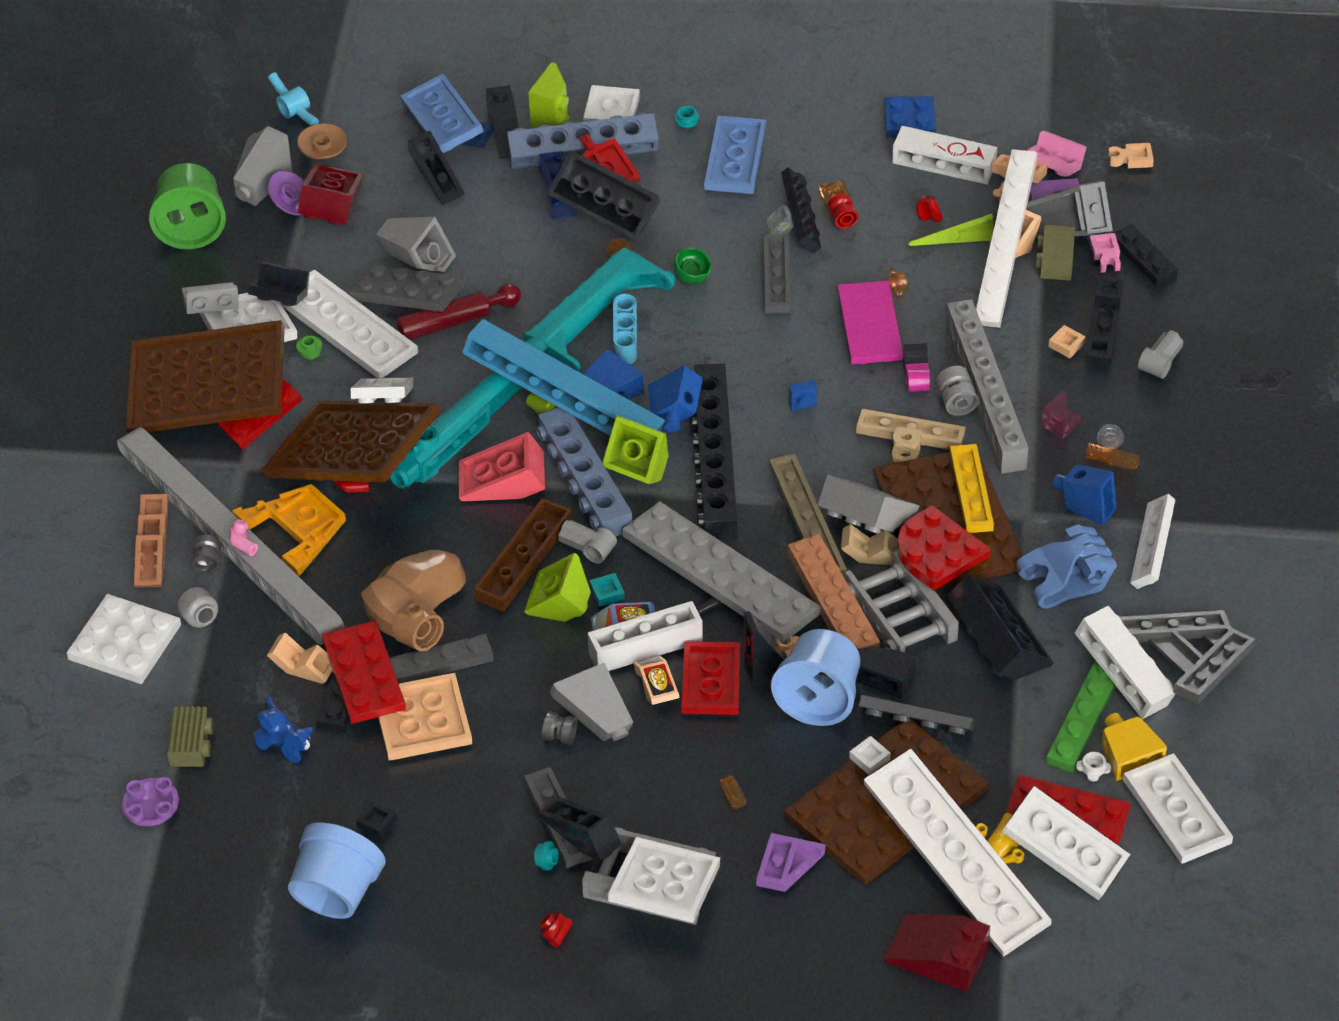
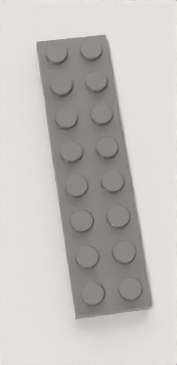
[622,502,821,643]

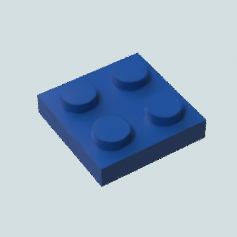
[884,96,936,137]

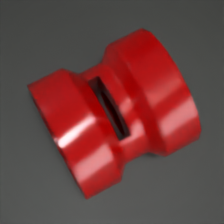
[827,193,859,229]

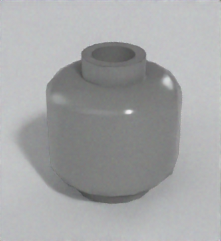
[177,587,218,628]

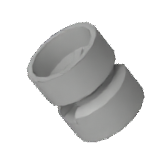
[936,366,979,416]

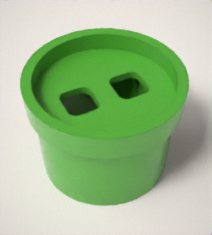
[149,163,226,249]

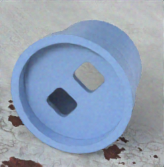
[771,629,860,726]
[288,823,386,919]

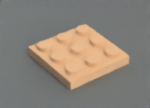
[378,673,472,761]

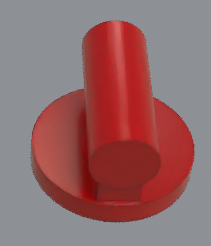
[916,196,943,222]
[539,911,573,947]

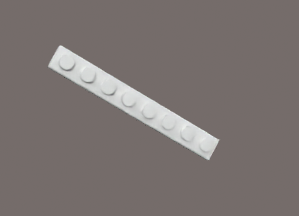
[976,149,1037,328]

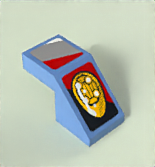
[591,602,655,631]

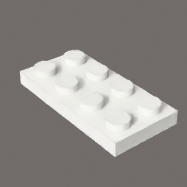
[351,377,413,403]
[1123,753,1233,864]
[1002,786,1130,901]

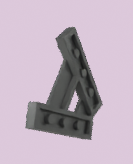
[1120,610,1256,704]

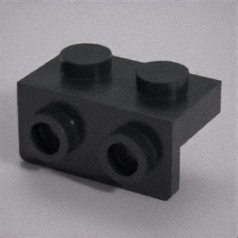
[248,262,309,306]

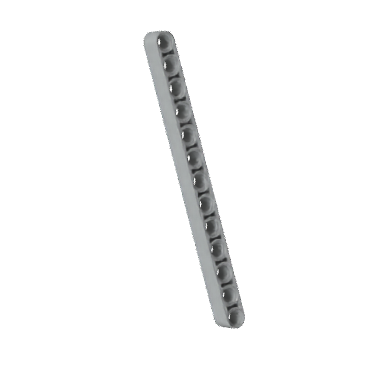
[117,427,345,645]

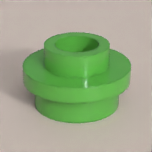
[296,336,322,360]

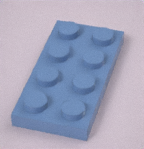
[401,73,484,153]
[704,116,766,194]

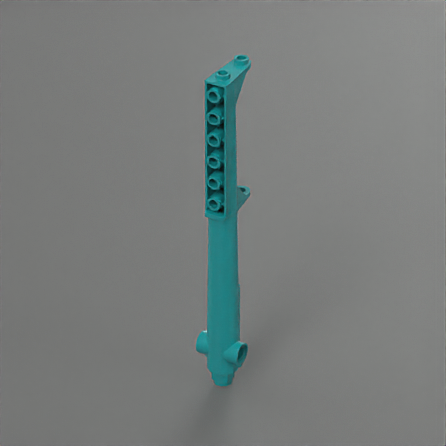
[390,247,675,488]

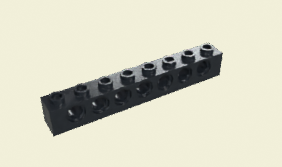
[692,363,737,539]

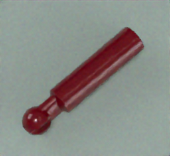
[396,283,521,340]

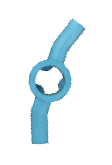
[268,72,319,126]

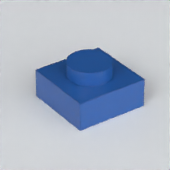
[788,380,817,411]

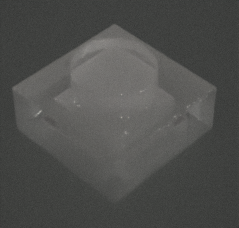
[766,205,794,234]

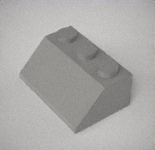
[818,475,919,534]

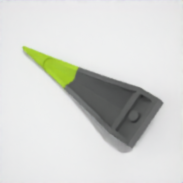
[907,180,1113,246]

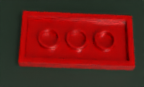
[322,620,406,724]
[1006,775,1131,846]

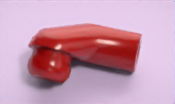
[333,480,369,493]

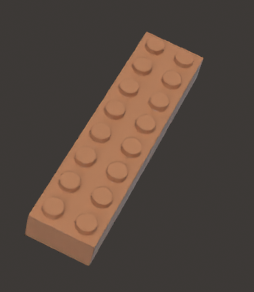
[787,533,880,649]

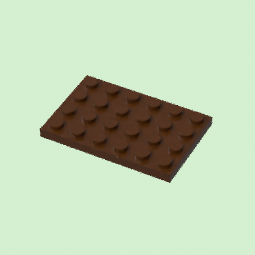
[126,320,285,433]
[262,400,441,483]
[873,452,1023,589]
[784,720,989,886]

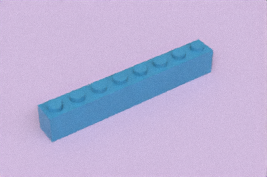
[462,319,665,436]

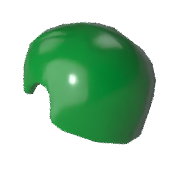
[673,247,712,285]

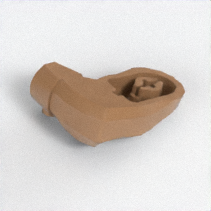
[361,550,466,651]

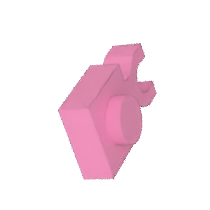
[1089,233,1121,273]

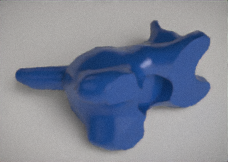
[253,697,313,764]

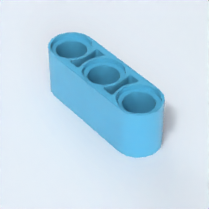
[613,294,637,365]

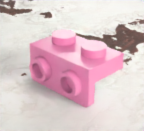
[1027,131,1086,176]

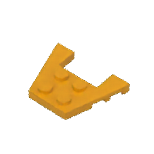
[232,484,346,576]

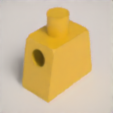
[1101,713,1167,781]

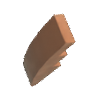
[134,494,169,587]

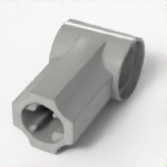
[1138,330,1183,379]
[559,520,617,564]

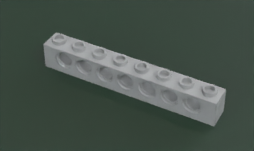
[946,299,1029,474]

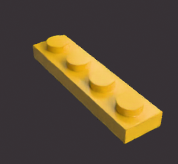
[950,444,994,533]

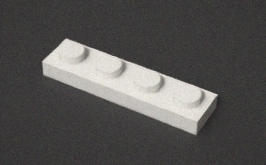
[1130,493,1175,589]

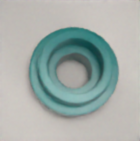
[675,106,699,128]
[534,841,559,871]

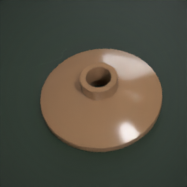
[298,124,347,159]

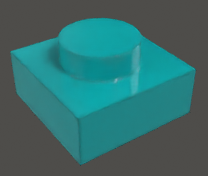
[589,573,625,607]

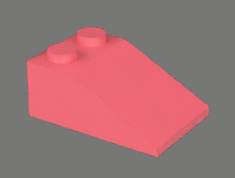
[459,432,545,501]

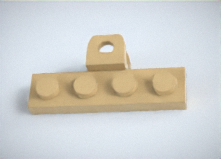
[856,409,966,463]

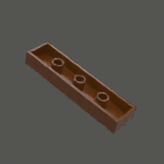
[473,498,572,612]

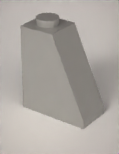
[233,126,292,206]
[376,217,456,272]
[549,663,633,741]

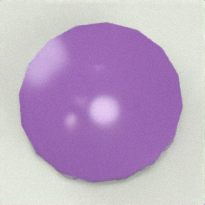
[121,777,179,827]

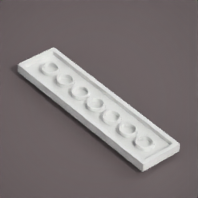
[864,749,1051,957]

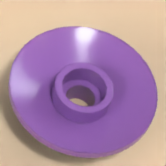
[268,171,304,215]

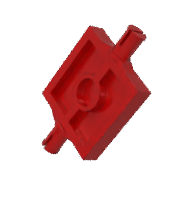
[579,134,640,183]

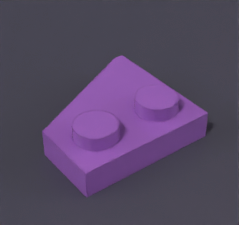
[756,833,826,892]

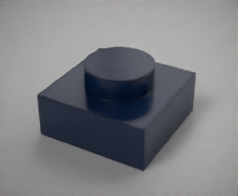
[462,122,494,148]

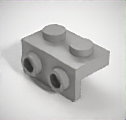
[182,282,238,314]

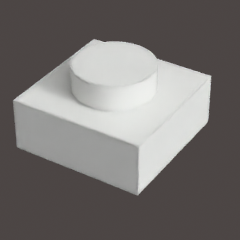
[850,736,891,775]

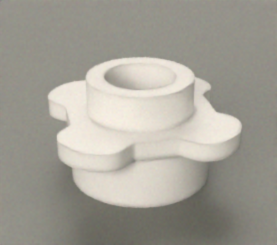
[1076,752,1111,781]

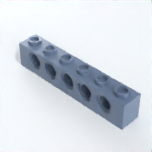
[507,112,659,169]
[536,408,632,536]

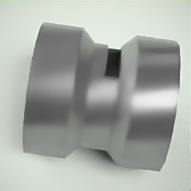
[192,535,220,573]
[542,711,577,745]

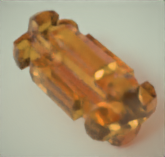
[720,775,746,809]

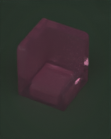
[1042,391,1082,439]

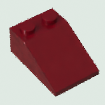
[297,163,364,225]
[884,914,991,992]

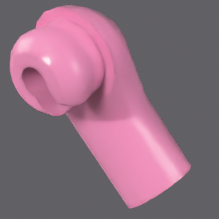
[230,519,258,556]

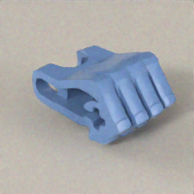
[1016,524,1117,609]

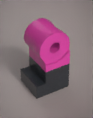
[903,343,930,392]

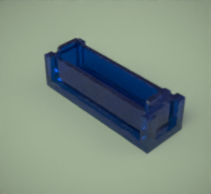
[539,151,576,219]

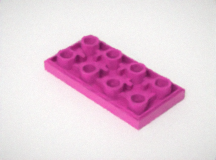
[838,281,903,365]

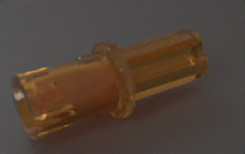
[1085,442,1140,470]

